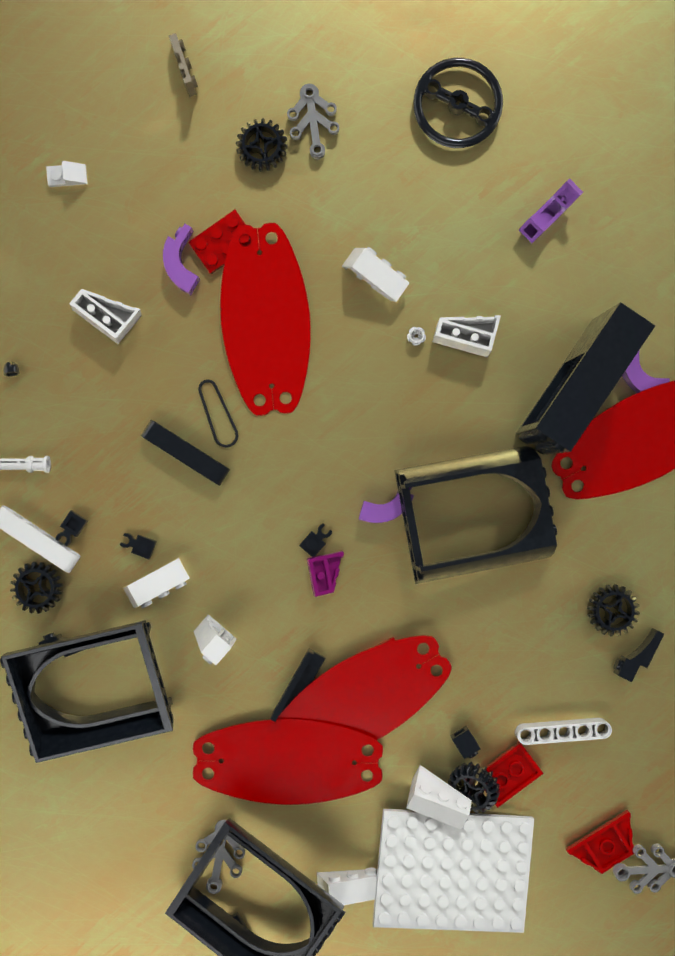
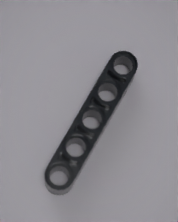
[141,420,230,486]

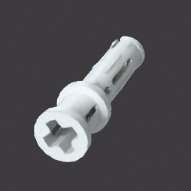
[0,456,51,473]

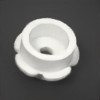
[407,327,426,346]

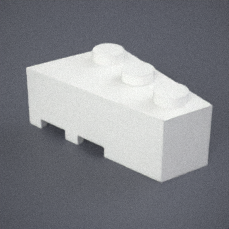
[123,558,190,609]

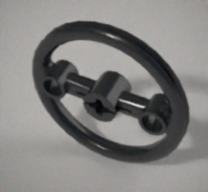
[413,57,503,148]

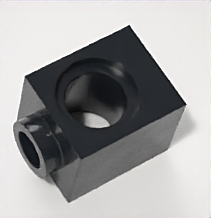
[450,726,480,759]

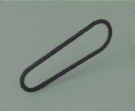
[198,380,238,448]

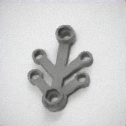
[287,84,339,160]
[192,820,245,894]
[613,843,675,894]

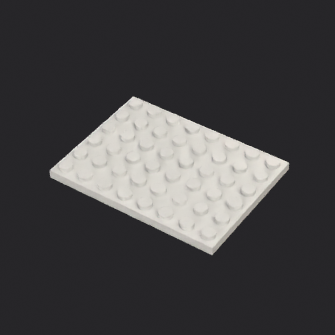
[372,809,534,933]

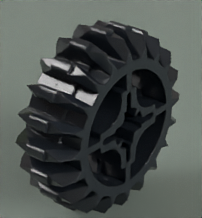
[236,118,288,172]
[10,562,63,614]
[587,584,640,636]
[448,761,500,814]

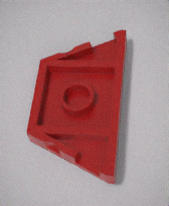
[565,810,634,874]

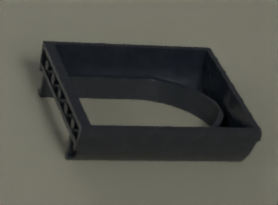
[394,446,557,584]
[0,620,174,763]
[165,818,345,956]

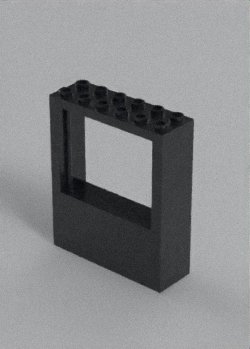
[516,302,655,455]

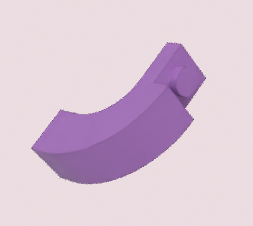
[519,179,583,243]
[163,224,200,296]
[622,351,670,393]
[359,487,414,523]

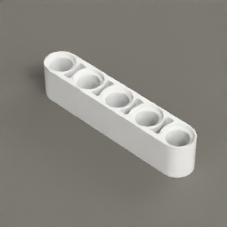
[0,505,81,573]
[515,718,612,745]

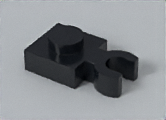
[55,510,88,546]
[299,523,332,557]
[120,533,157,559]

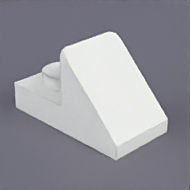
[46,161,88,187]

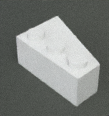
[342,247,409,302]
[69,289,142,344]
[432,315,501,357]
[193,614,237,665]
[406,765,472,829]
[317,867,377,905]

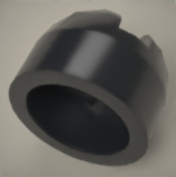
[3,362,20,377]

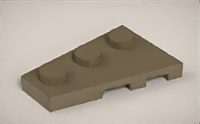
[169,33,198,97]

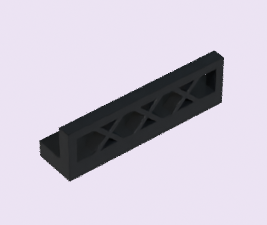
[270,648,325,722]

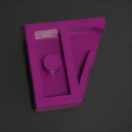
[307,551,344,597]

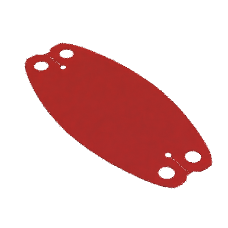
[220,223,311,415]
[551,380,675,499]
[277,635,452,747]
[193,719,383,805]

